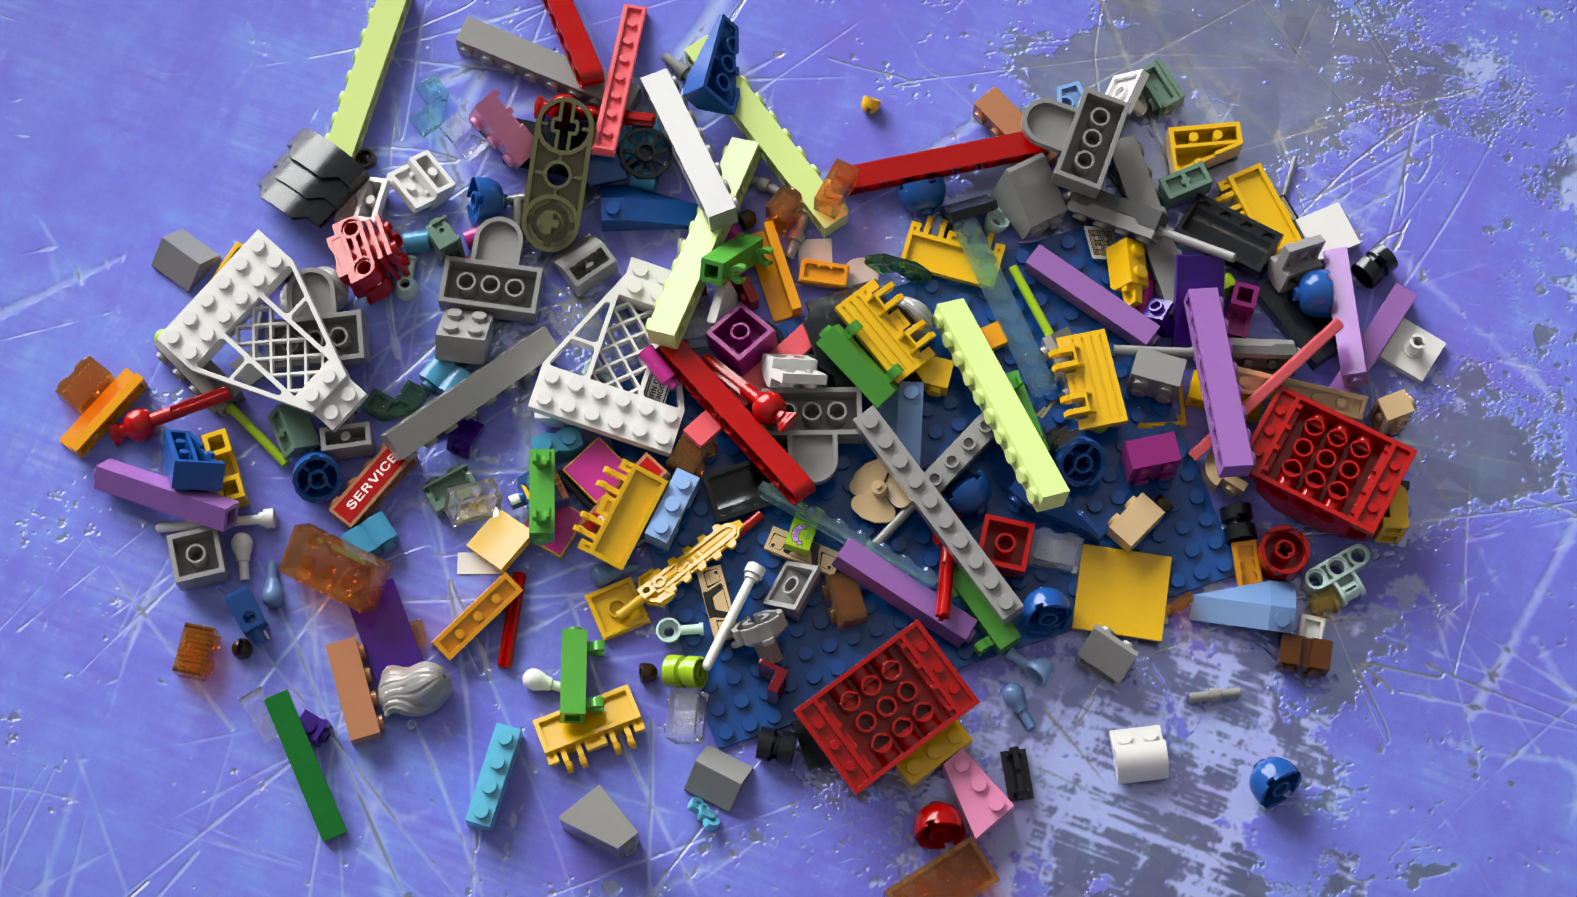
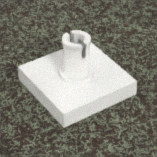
[1105,69,1150,117]
[1378,318,1446,384]

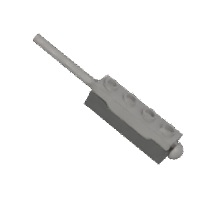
[1063,190,1237,263]
[1112,338,1301,376]
[866,412,996,553]

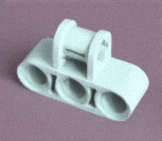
[1301,544,1370,607]

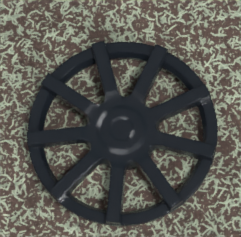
[618,127,672,180]

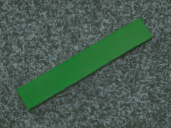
[263,689,348,842]

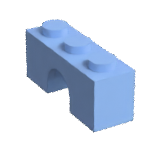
[644,468,701,552]

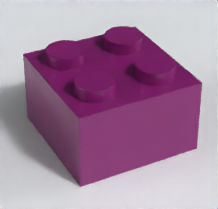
[705,302,778,377]
[1120,432,1182,486]

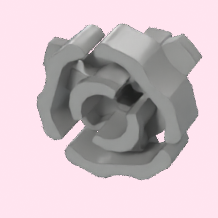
[731,609,789,664]

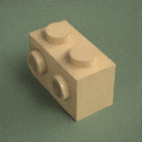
[1368,389,1415,435]
[1106,492,1165,554]

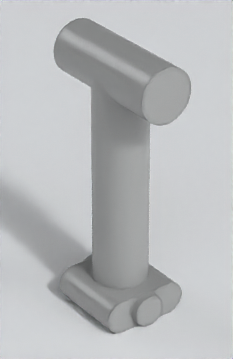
[507,193,526,241]

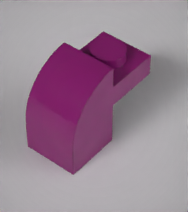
[1225,281,1260,338]

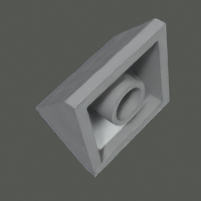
[151,229,220,293]
[763,560,821,622]
[684,744,753,813]

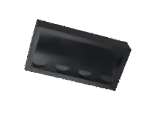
[1174,193,1284,281]
[1256,280,1338,371]
[701,447,788,523]

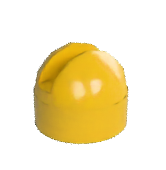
[861,95,882,115]

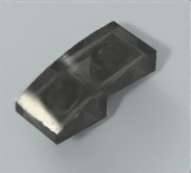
[1045,425,1081,452]

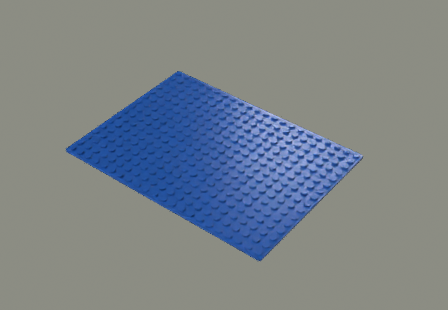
[601,223,1235,749]

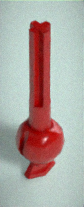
[534,94,656,128]
[701,352,798,434]
[107,385,233,447]
[933,514,964,621]

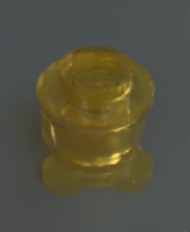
[1309,586,1341,617]

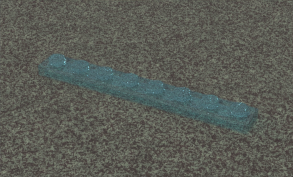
[952,216,1058,400]
[758,481,939,591]

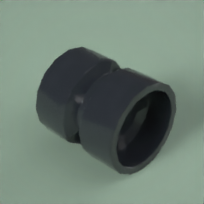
[1351,243,1398,289]
[1219,502,1258,546]
[755,726,797,766]

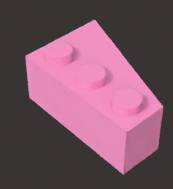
[469,88,534,169]
[942,748,1014,844]

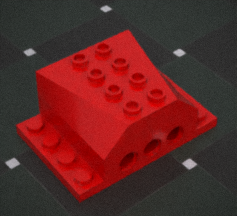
[1248,385,1417,537]
[793,619,980,795]

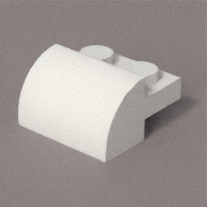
[386,150,456,214]
[334,177,391,230]
[762,353,828,388]
[1109,725,1169,784]

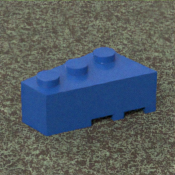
[161,430,226,492]

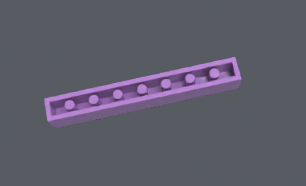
[1184,287,1256,478]

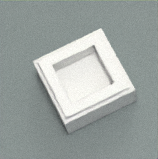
[1297,613,1326,639]

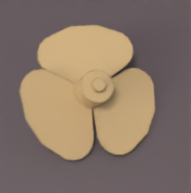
[849,459,911,523]

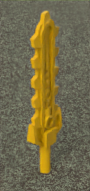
[615,520,744,621]

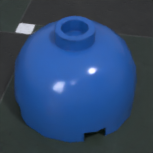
[467,176,508,225]
[897,177,946,216]
[1292,269,1334,318]
[1056,436,1107,487]
[292,452,343,503]
[942,469,992,516]
[1021,587,1073,635]
[1249,757,1302,808]

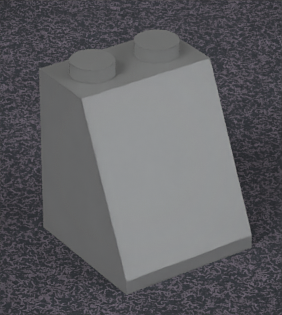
[990,152,1068,240]
[559,784,640,858]

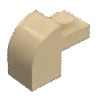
[1202,448,1249,499]

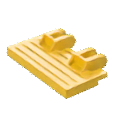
[1213,162,1302,255]
[899,215,1006,291]
[834,279,937,385]
[1048,328,1128,431]
[572,458,669,571]
[533,684,646,774]

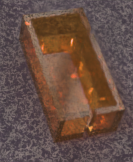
[278,523,393,613]
[883,836,1000,897]

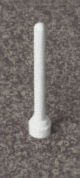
[155,508,277,533]
[702,561,766,671]

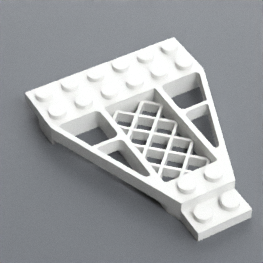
[157,229,369,432]
[527,257,685,457]

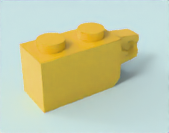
[1106,237,1149,308]

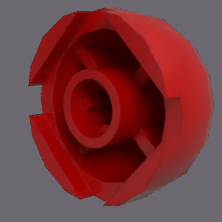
[913,801,966,849]

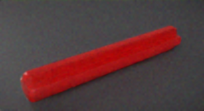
[498,571,526,669]

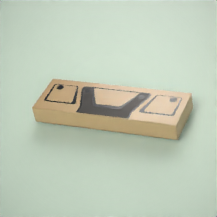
[764,526,839,578]
[696,564,736,641]

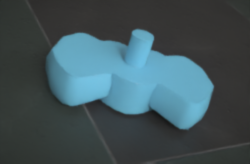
[687,797,720,831]

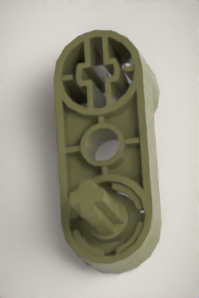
[522,97,596,252]

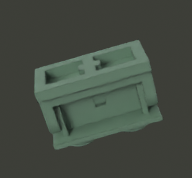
[1136,58,1185,118]
[1158,161,1213,210]
[425,215,465,267]
[268,404,321,460]
[422,463,482,519]

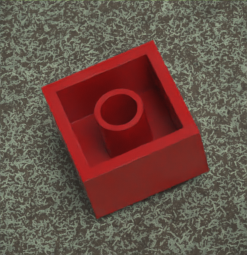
[979,514,1035,579]

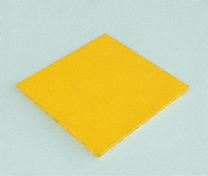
[1072,544,1172,642]

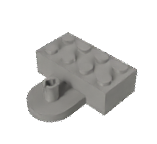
[1021,87,1131,199]
[438,217,545,324]
[264,267,371,373]
[762,387,862,485]

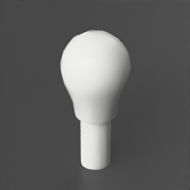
[231,532,253,581]
[523,668,560,692]

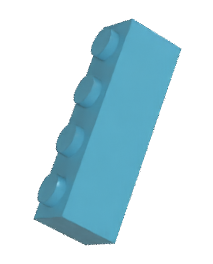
[465,723,523,833]

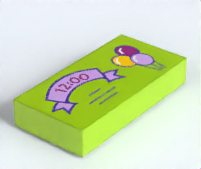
[784,506,822,556]

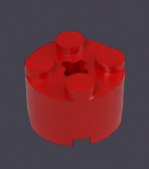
[1257,525,1310,582]

